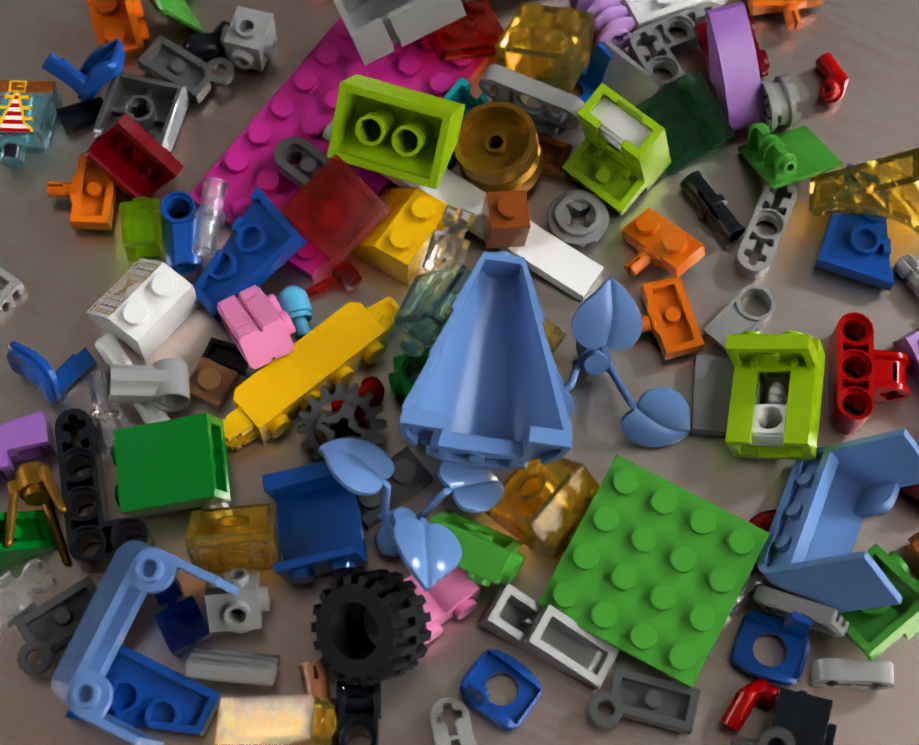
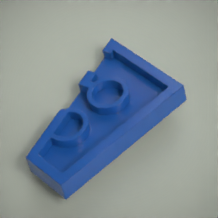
[815,164,894,291]
[194,186,308,322]
[65,645,224,735]

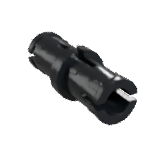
[680,171,745,244]

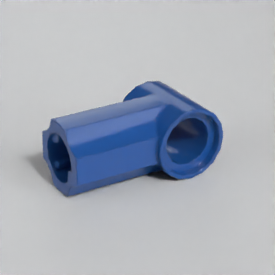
[160,191,202,276]

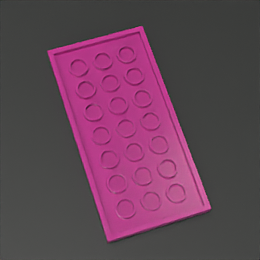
[190,18,487,282]

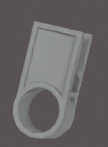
[701,285,775,358]

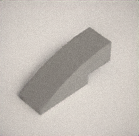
[477,584,620,688]

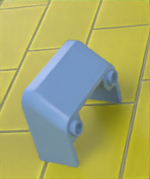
[757,428,919,613]
[51,540,241,745]

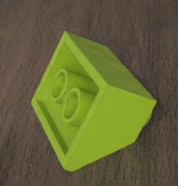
[327,74,465,189]

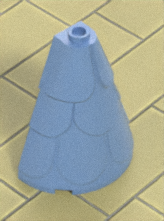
[399,251,573,470]

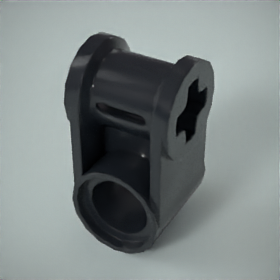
[336,680,382,745]

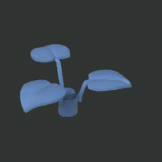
[556,277,692,448]
[318,438,504,592]

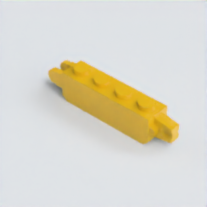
[222,296,405,452]

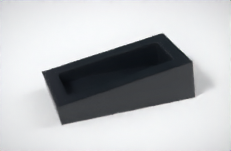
[56,96,103,135]
[201,337,254,378]

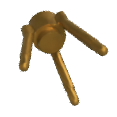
[4,462,71,565]

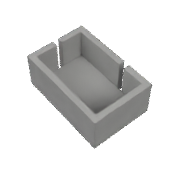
[332,0,466,66]

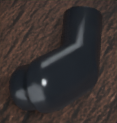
[182,21,230,58]

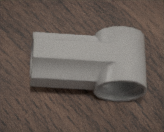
[107,358,190,412]

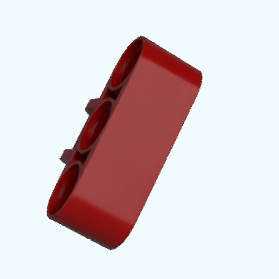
[828,312,910,435]

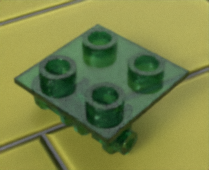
[635,71,736,173]

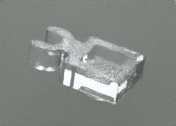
[421,204,475,278]
[0,557,57,634]

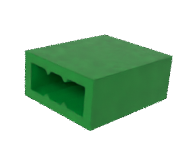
[111,413,231,518]

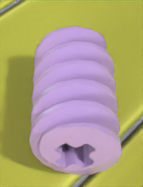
[569,0,635,51]

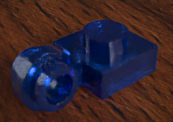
[153,576,214,656]

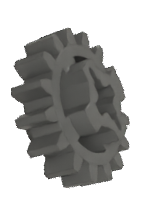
[297,381,387,462]

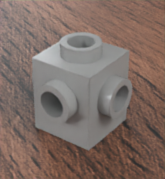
[220,5,277,71]
[205,568,270,633]

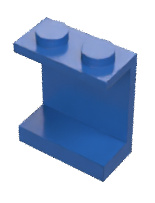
[262,461,368,585]

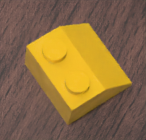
[343,187,451,286]

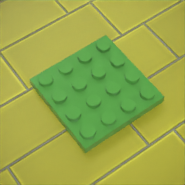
[537,455,770,688]

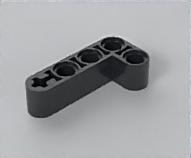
[55,408,155,574]

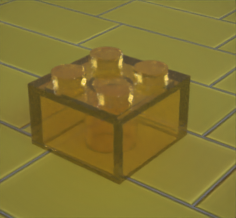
[495,2,594,93]

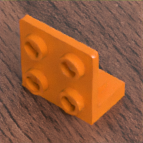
[86,0,150,60]

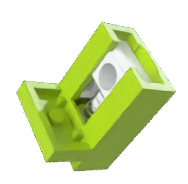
[561,83,671,216]
[725,330,826,460]

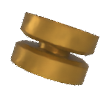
[454,101,543,192]

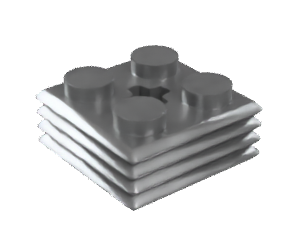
[92,72,190,152]

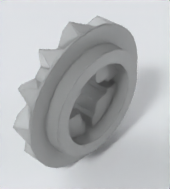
[547,190,609,248]

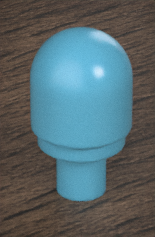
[277,286,313,340]

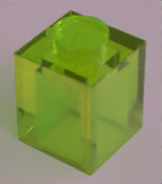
[120,197,166,262]

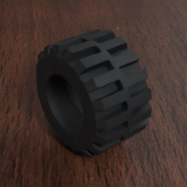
[311,569,432,686]

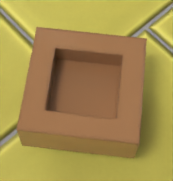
[189,357,240,412]

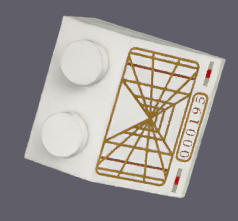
[86,258,199,361]

